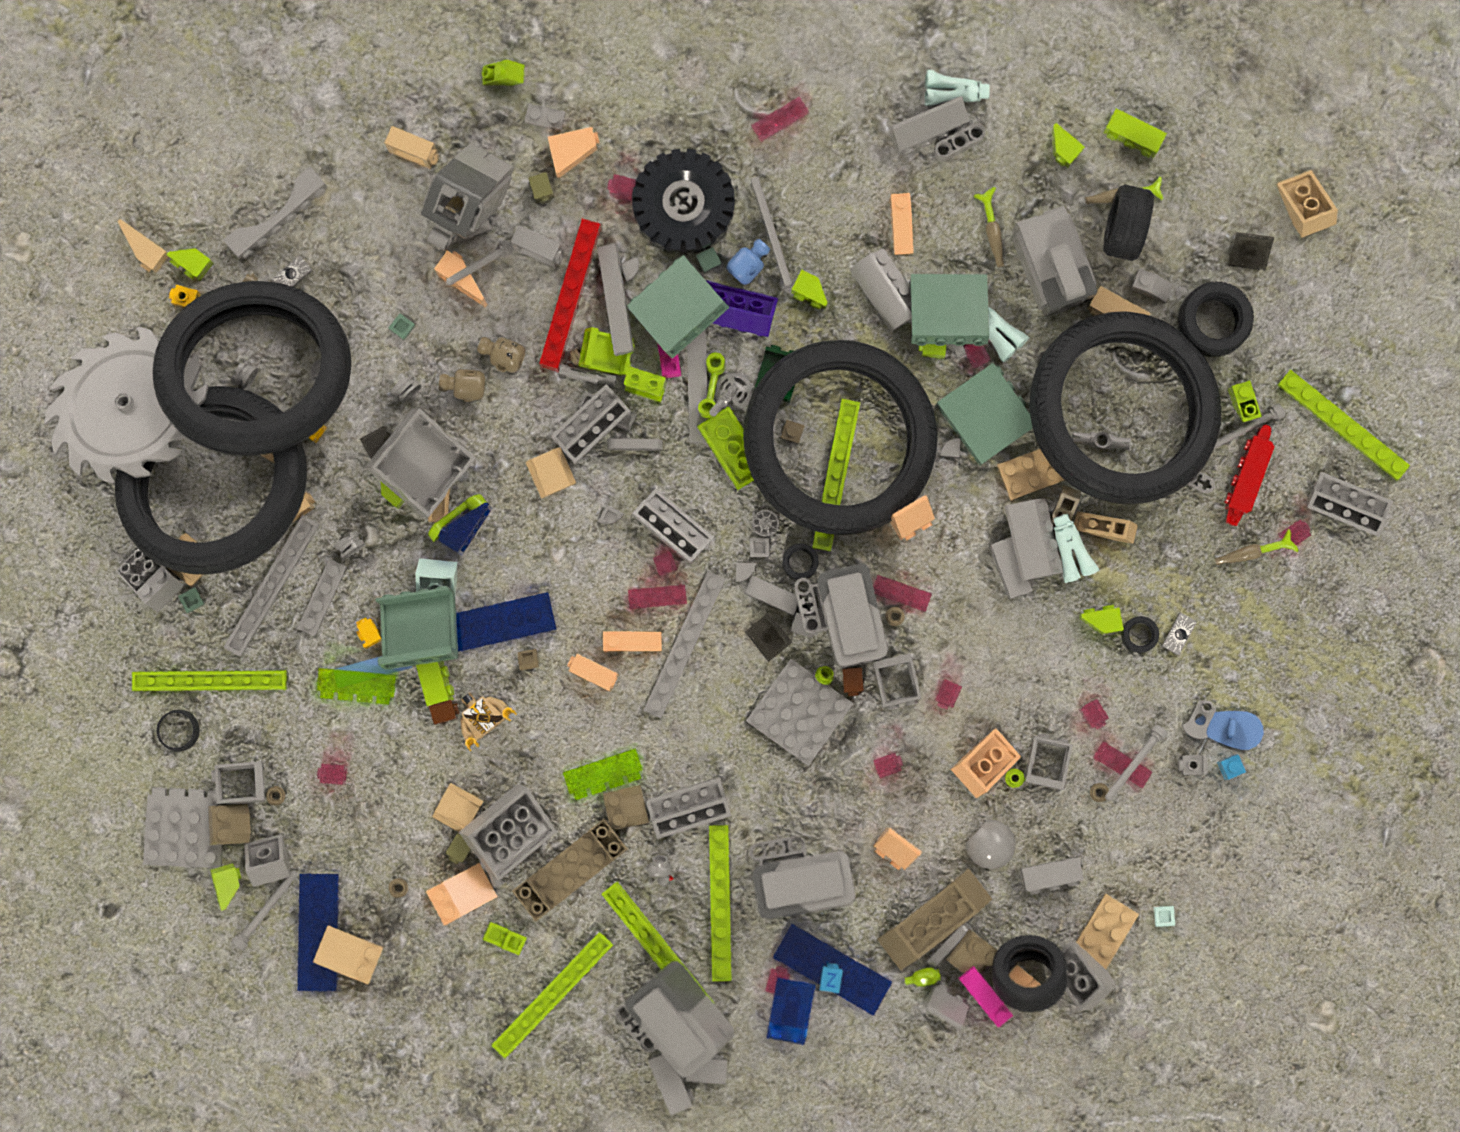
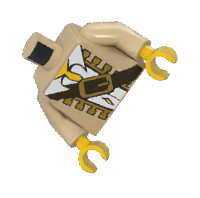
[460,693,517,751]

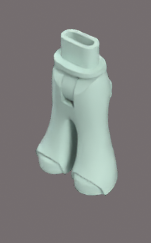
[925,70,990,106]
[988,307,1030,363]
[1053,514,1099,583]

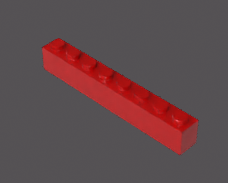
[539,218,601,372]

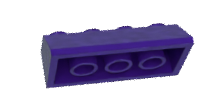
[706,280,778,337]

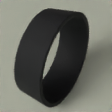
[156,709,200,752]

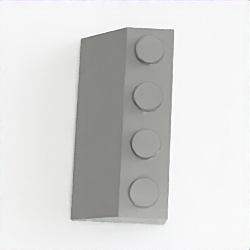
[889,96,969,156]
[1005,498,1063,581]

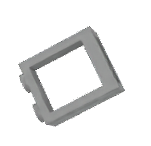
[511,225,564,268]
[872,653,921,710]
[1024,733,1073,790]
[211,761,265,806]

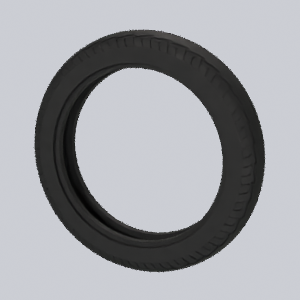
[153,281,351,456]
[1029,311,1221,504]
[743,340,937,535]
[115,386,307,575]

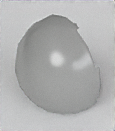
[966,819,1016,869]

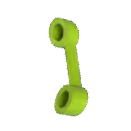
[698,352,726,418]
[428,494,489,542]

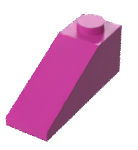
[958,966,1013,1028]

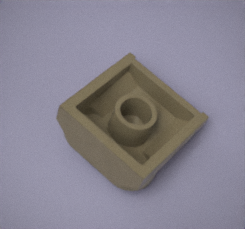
[603,785,649,831]
[208,804,250,845]
[946,929,997,974]

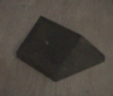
[1228,232,1274,271]
[360,426,393,459]
[745,612,792,662]

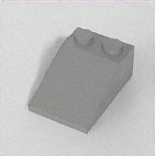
[1061,940,1117,1011]
[922,984,969,1030]

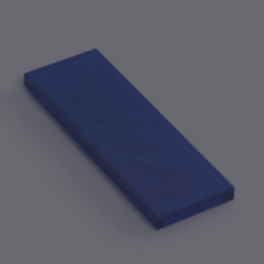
[456,592,557,652]
[297,874,339,991]
[772,923,893,1016]

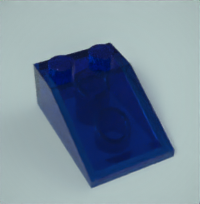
[438,502,493,556]
[766,977,816,1045]

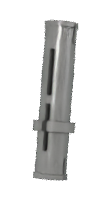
[559,364,617,388]

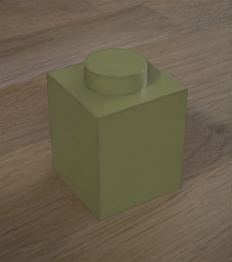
[528,172,554,204]
[446,833,471,864]

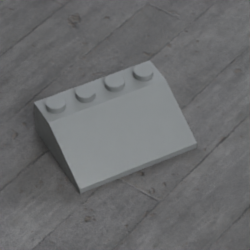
[459,784,557,881]

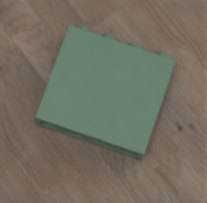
[627,255,730,359]
[910,274,989,346]
[936,363,1033,466]
[376,586,458,670]

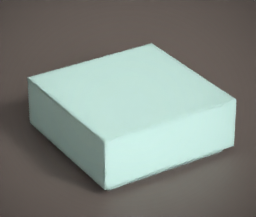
[1153,906,1175,927]

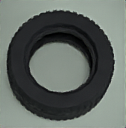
[1103,184,1154,261]
[1177,281,1254,357]
[992,935,1067,1013]

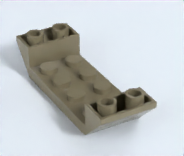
[512,819,628,922]
[877,868,992,970]

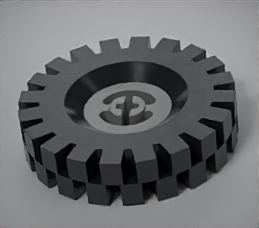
[632,149,735,255]

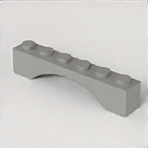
[223,167,328,261]

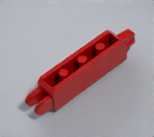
[1224,425,1275,527]

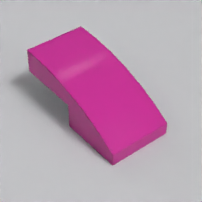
[657,343,681,378]

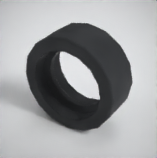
[782,543,819,580]
[1121,616,1159,653]

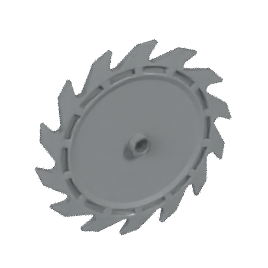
[44,327,209,484]

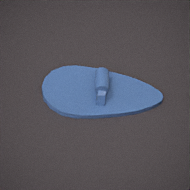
[1195,711,1264,750]

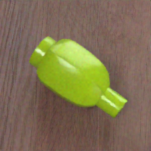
[905,967,941,987]

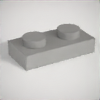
[524,104,566,131]

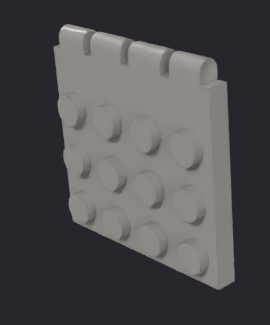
[143,787,226,868]

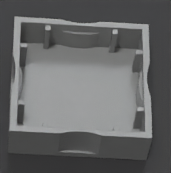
[365,408,476,517]

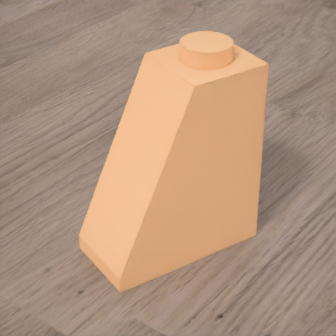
[548,127,600,178]
[567,654,619,692]

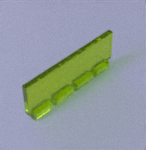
[317,667,396,705]
[562,748,643,800]

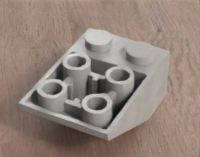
[116,548,184,613]

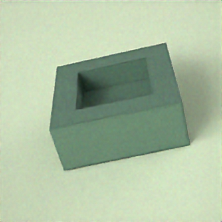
[696,247,721,273]
[388,313,416,340]
[178,587,205,613]

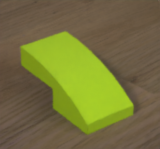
[482,921,527,955]

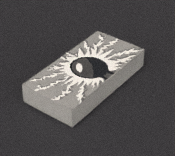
[271,255,313,287]
[1162,612,1197,655]

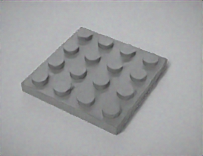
[746,659,853,766]

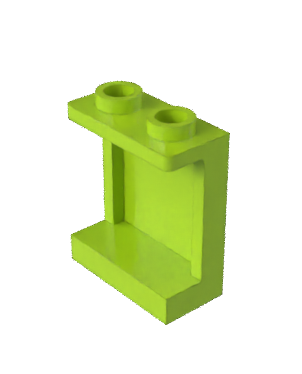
[578,327,635,376]
[624,366,667,403]

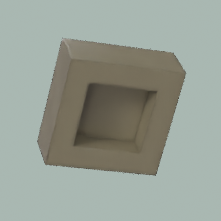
[780,420,805,444]
[518,649,539,670]

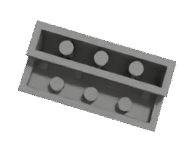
[850,248,911,333]
[551,384,631,464]
[1306,472,1393,537]
[631,488,714,564]
[646,777,731,839]

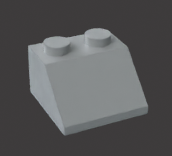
[244,834,291,887]

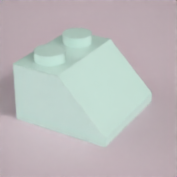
[416,558,457,596]

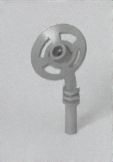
[709,373,753,416]

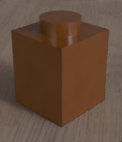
[842,668,864,696]
[429,700,460,725]

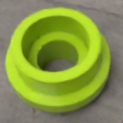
[815,666,834,685]
[1005,769,1024,788]

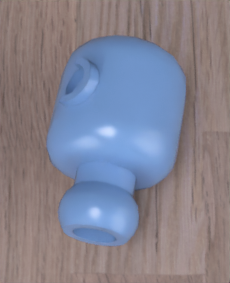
[726,239,770,285]

